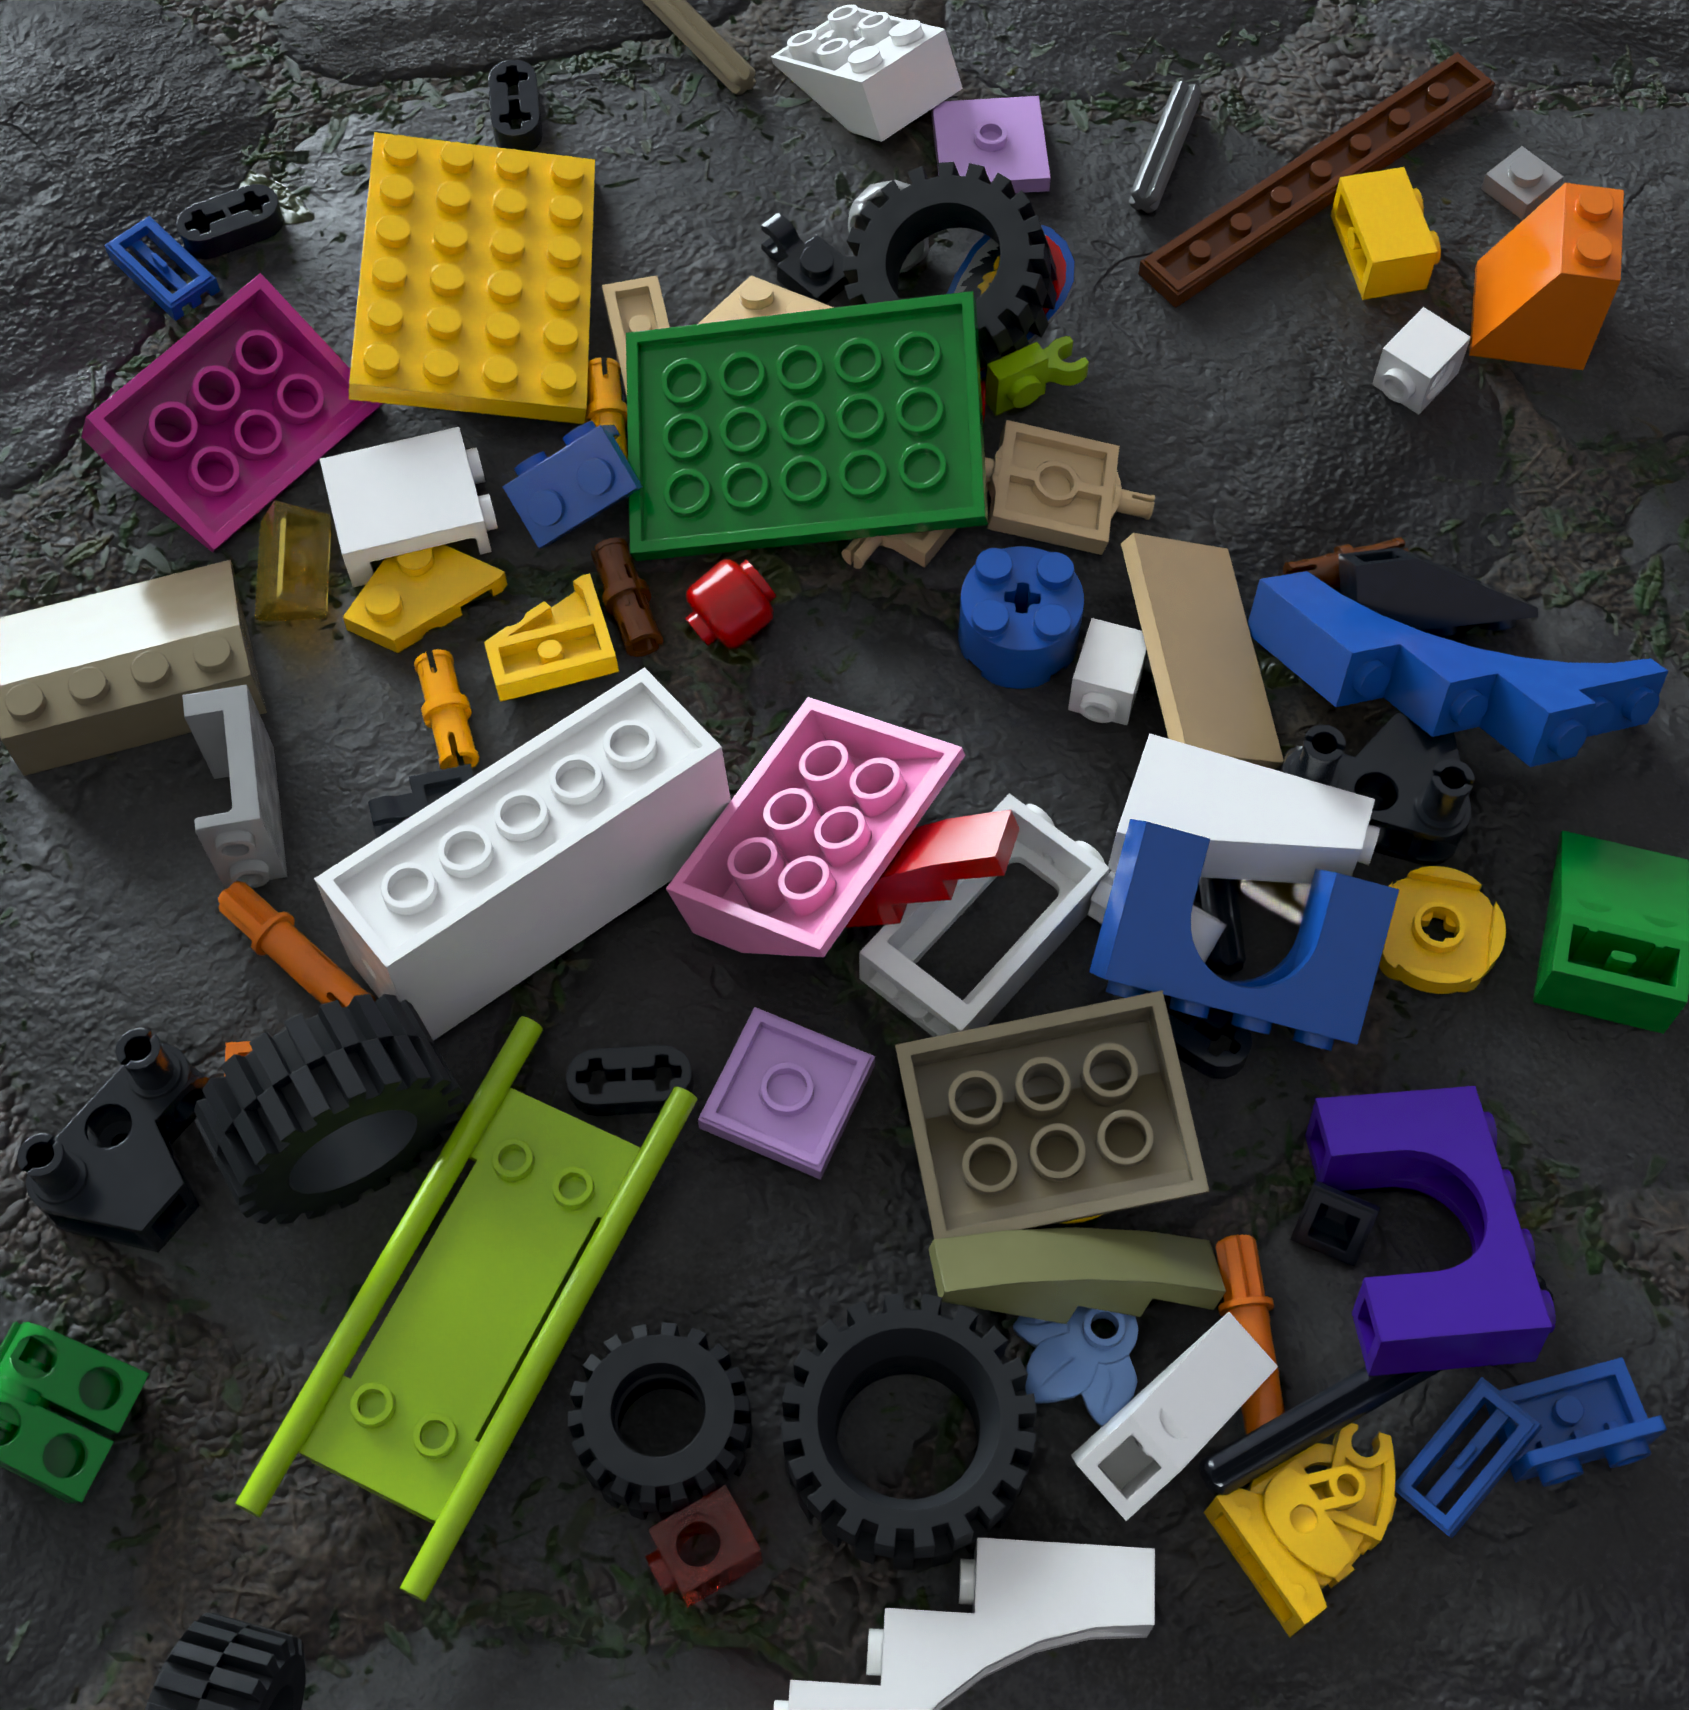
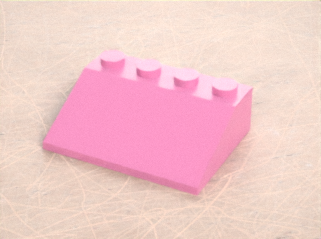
[666,697,965,957]

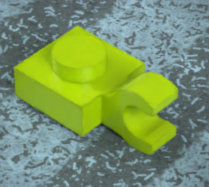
[985,336,1089,416]

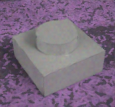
[1481,146,1564,220]

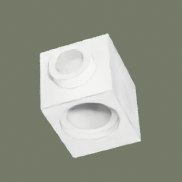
[1372,307,1471,415]
[1068,618,1148,725]

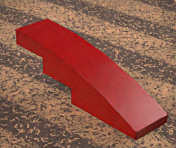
[845,809,1020,928]

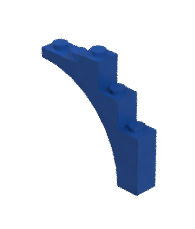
[1248,571,1668,767]

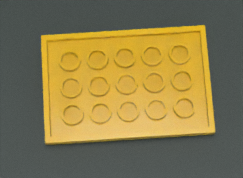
[349,132,595,424]

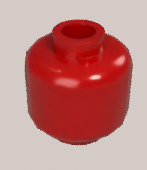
[685,559,777,649]

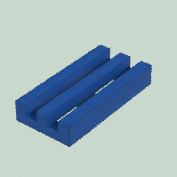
[104,216,220,321]
[1395,1377,1543,1539]

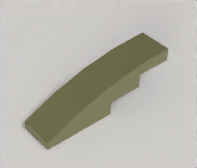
[928,1227,1226,1324]

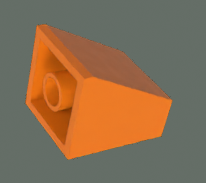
[1469,183,1624,370]

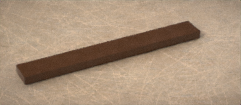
[1138,52,1495,308]

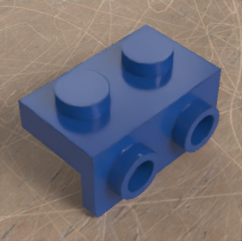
[502,421,643,548]
[1485,1357,1667,1486]

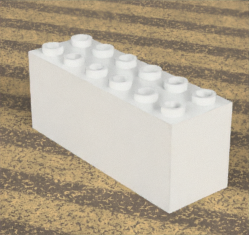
[314,667,731,1041]

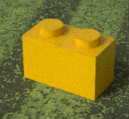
[1330,167,1441,300]

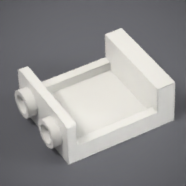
[320,427,498,587]

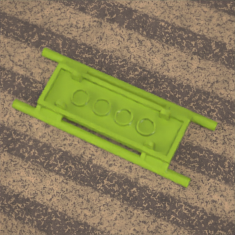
[235,1016,698,1602]

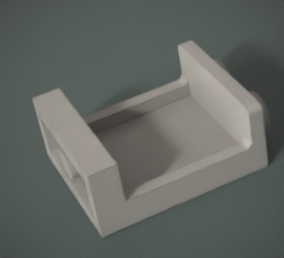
[183,684,287,888]

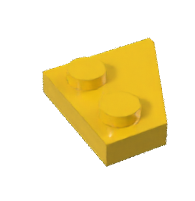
[343,545,508,653]
[484,573,619,702]

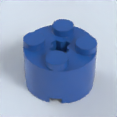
[958,546,1084,689]

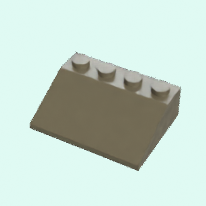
[0,560,267,776]
[895,990,1209,1239]

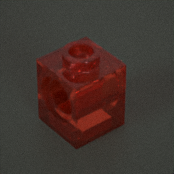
[644,1485,763,1608]

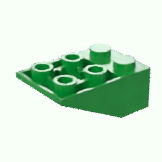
[1533,830,1689,1034]

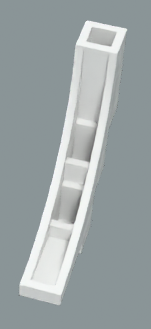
[773,1537,1155,1710]

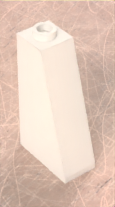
[1108,733,1380,884]

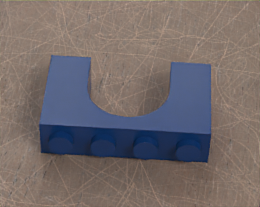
[1089,819,1399,1051]

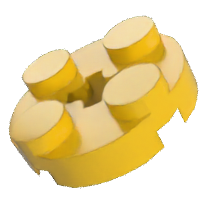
[1379,866,1506,994]

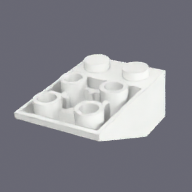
[771,5,963,142]

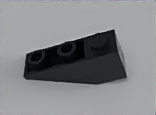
[1339,547,1538,637]

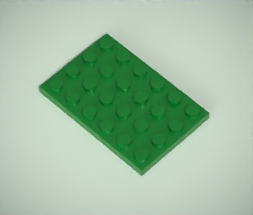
[626,291,988,561]

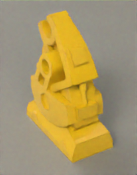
[1203,1423,1397,1637]

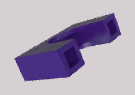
[1305,1086,1556,1376]

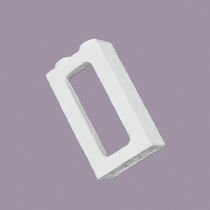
[859,793,1110,1037]

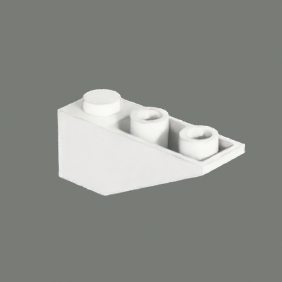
[1071,1312,1278,1521]

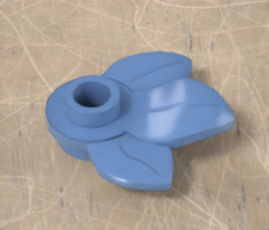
[1013,1306,1138,1427]

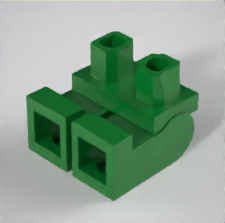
[0,1322,149,1504]

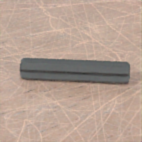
[1129,80,1201,213]

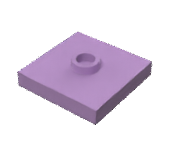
[931,96,1051,193]
[698,1007,875,1180]

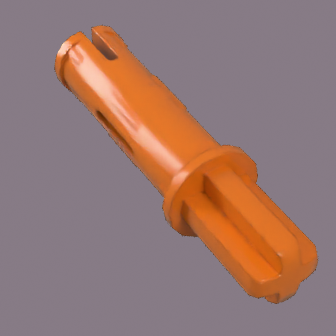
[218,881,376,1008]
[1216,1234,1285,1434]

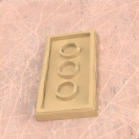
[1121,533,1284,770]

